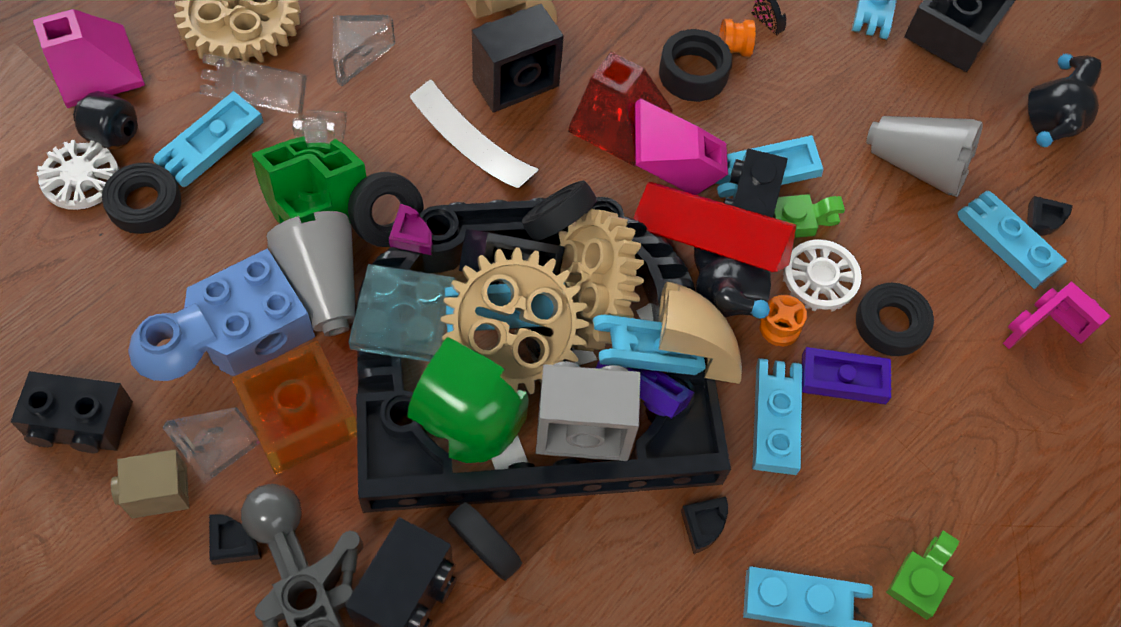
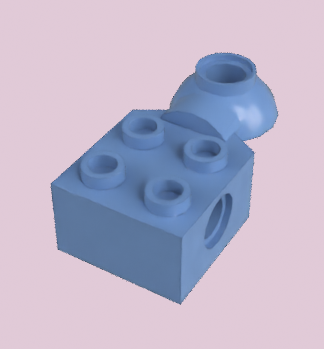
[128,248,315,381]

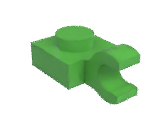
[773,194,845,238]
[886,531,959,620]

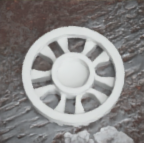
[37,140,119,210]
[783,240,861,311]

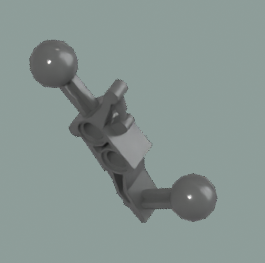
[241,483,364,627]

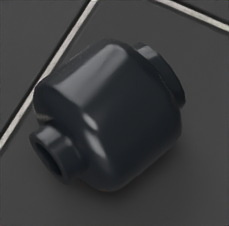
[73,91,138,149]

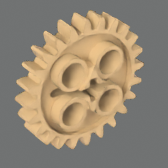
[174,0,301,66]
[559,209,644,352]
[440,247,589,394]

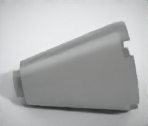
[866,116,983,197]
[266,211,356,336]

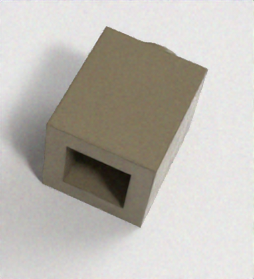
[111,449,189,519]

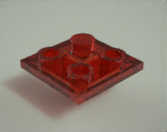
[568,52,673,166]

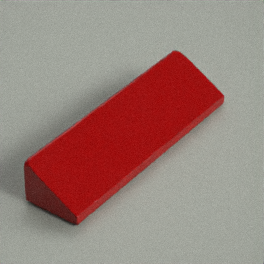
[633,182,797,272]

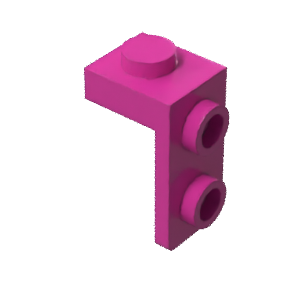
[1003,281,1111,349]

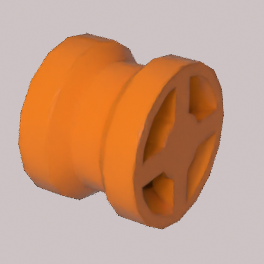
[719,19,756,57]
[760,295,807,347]

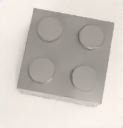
[536,362,640,461]

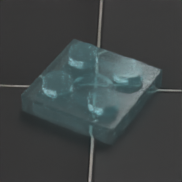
[348,264,455,362]

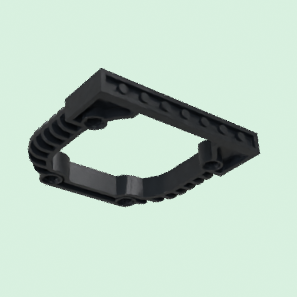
[356,197,731,513]

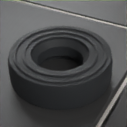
[102,163,181,234]
[348,172,424,247]
[522,180,597,241]
[856,283,934,356]
[447,503,522,580]

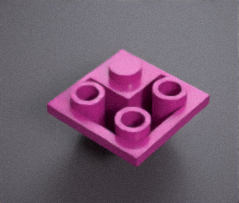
[33,9,145,108]
[635,98,728,195]

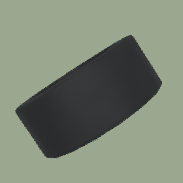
[659,29,732,102]

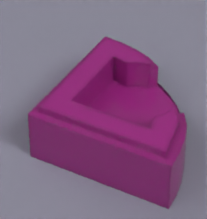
[389,204,433,255]

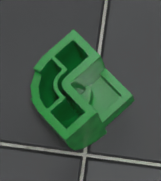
[251,136,367,224]
[407,337,529,463]

